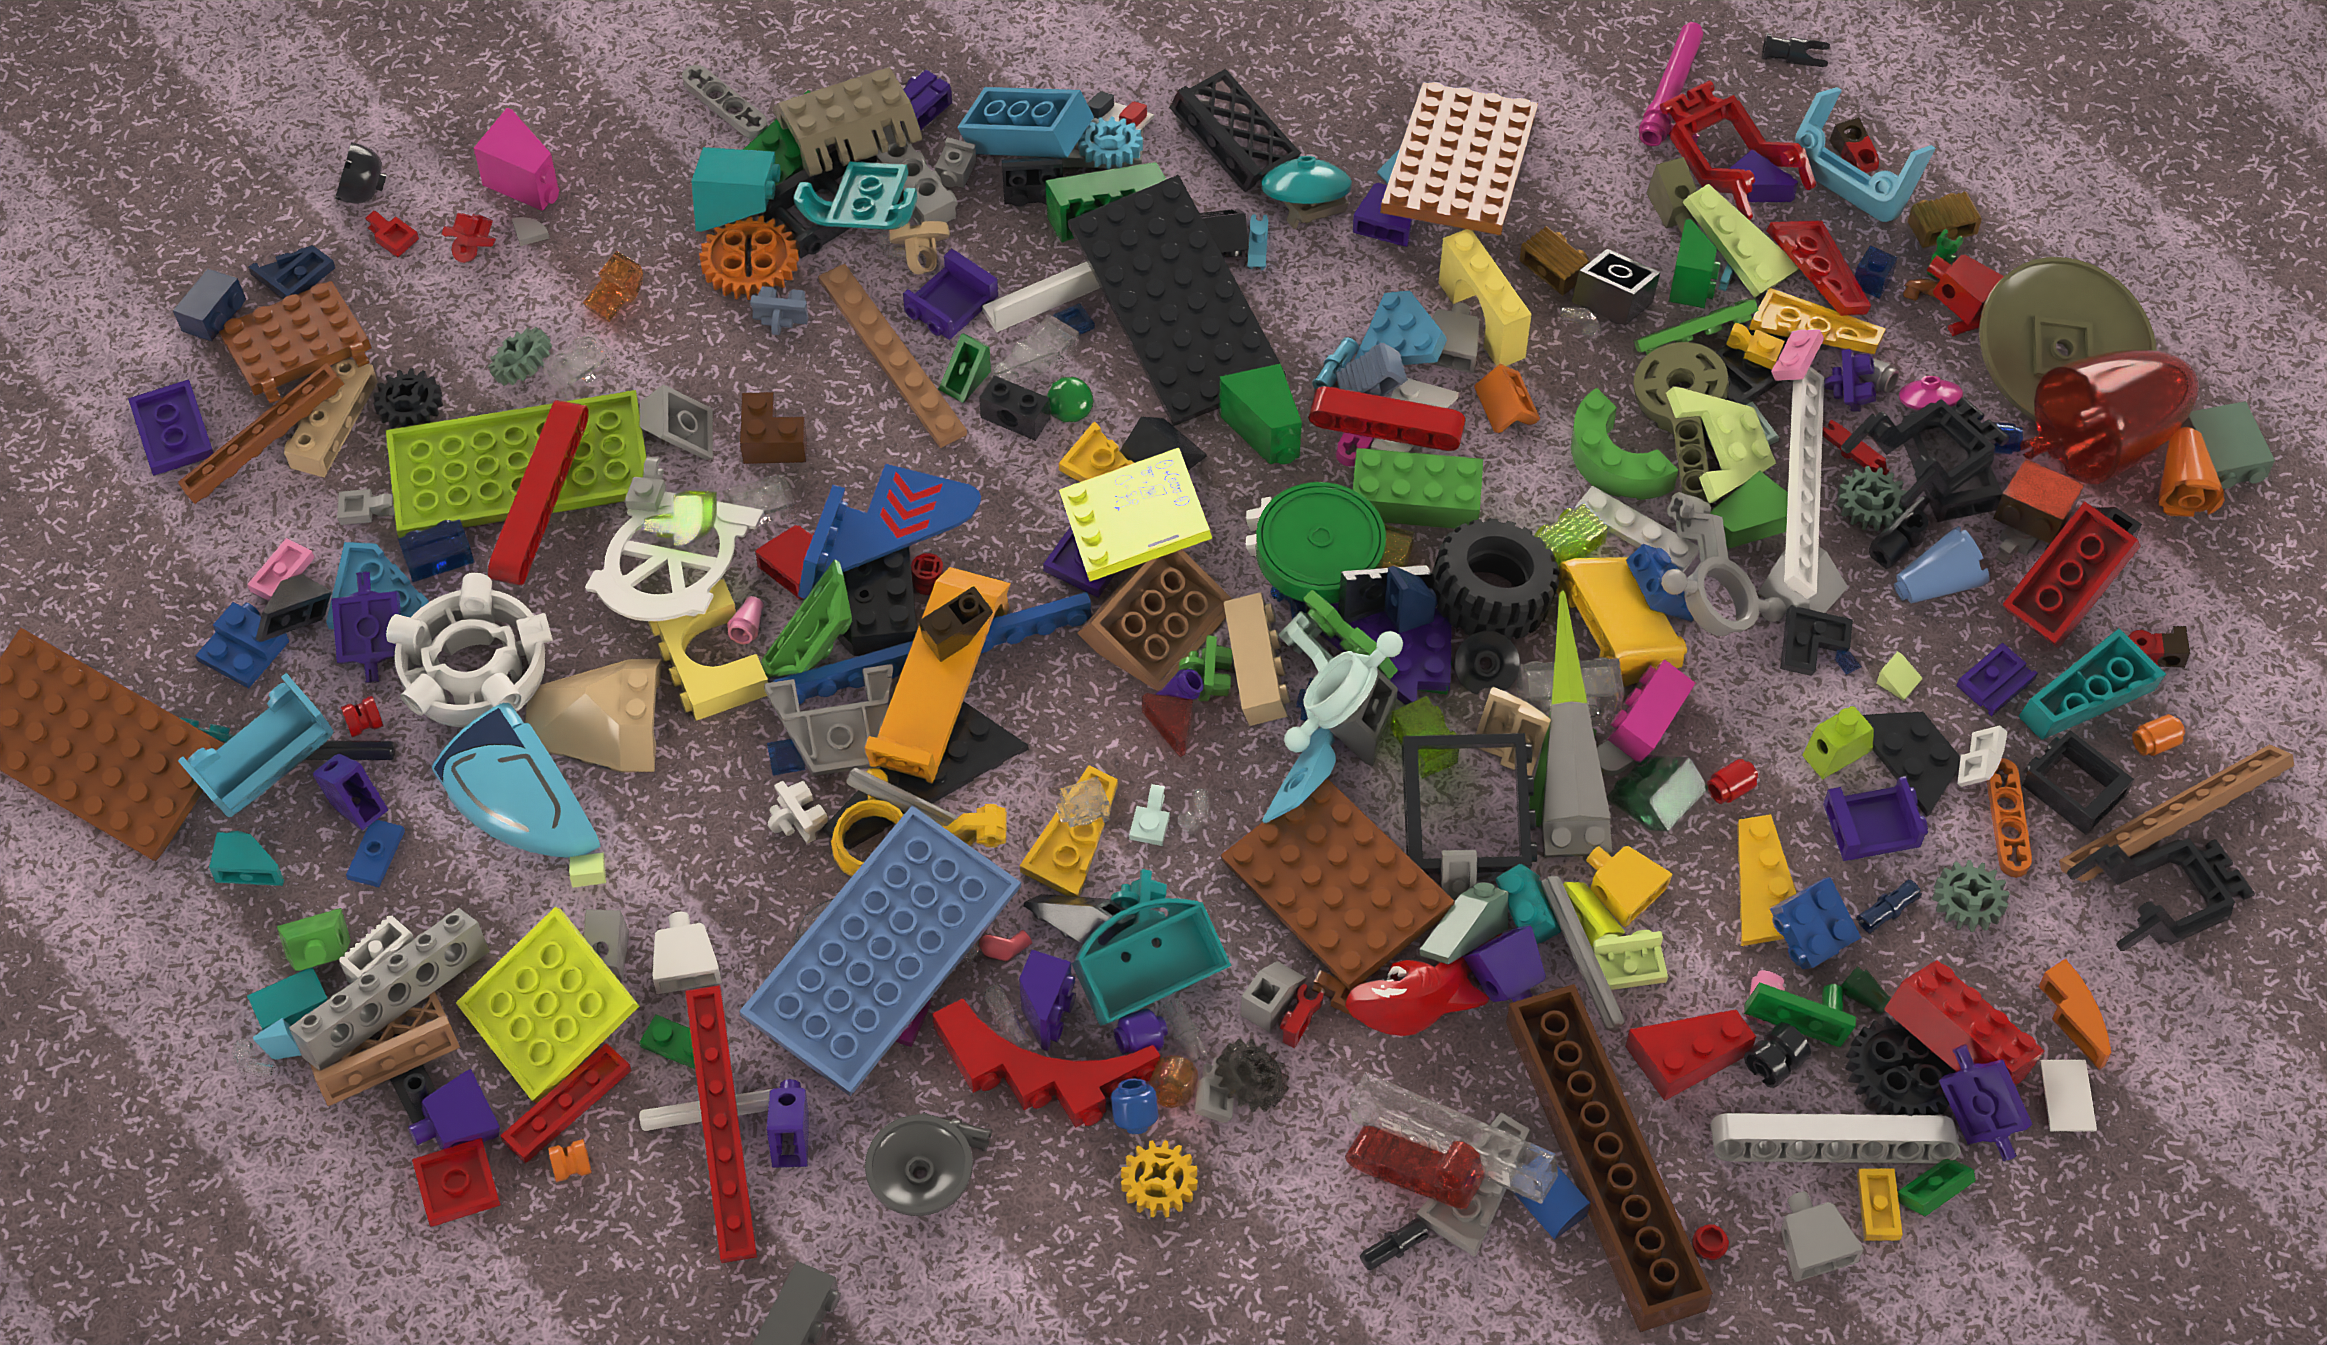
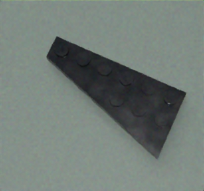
[823,701,1029,850]

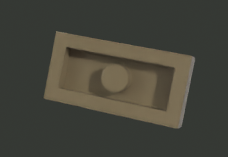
[1284,197,1349,229]

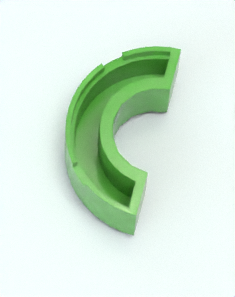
[1571,388,1678,500]

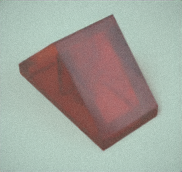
[1142,693,1193,757]

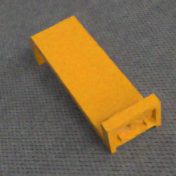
[864,567,1011,783]

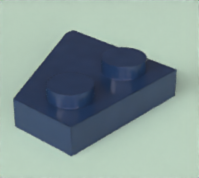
[248,245,335,299]

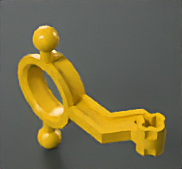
[831,768,1007,877]

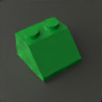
[1668,219,1721,309]

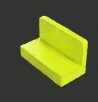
[1563,882,1625,947]

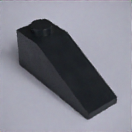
[256,574,332,642]

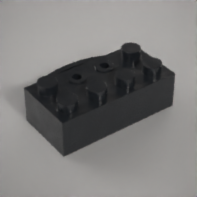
[837,546,917,656]

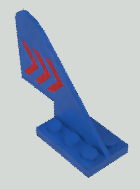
[798,464,981,599]

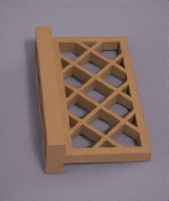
[309,991,460,1106]

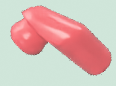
[979,930,1032,961]

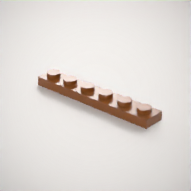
[178,363,344,504]

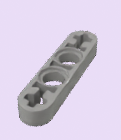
[682,65,768,139]

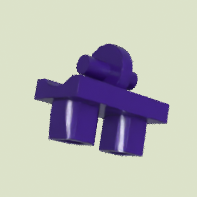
[1824,349,1876,412]

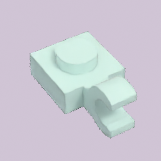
[1129,784,1170,846]

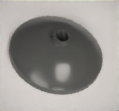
[865,1114,973,1216]

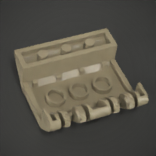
[772,67,922,177]

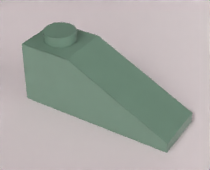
[1420,882,1508,964]

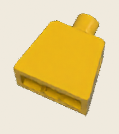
[1586,846,1673,928]

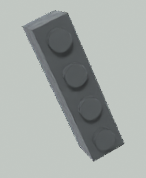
[752,1261,841,1345]

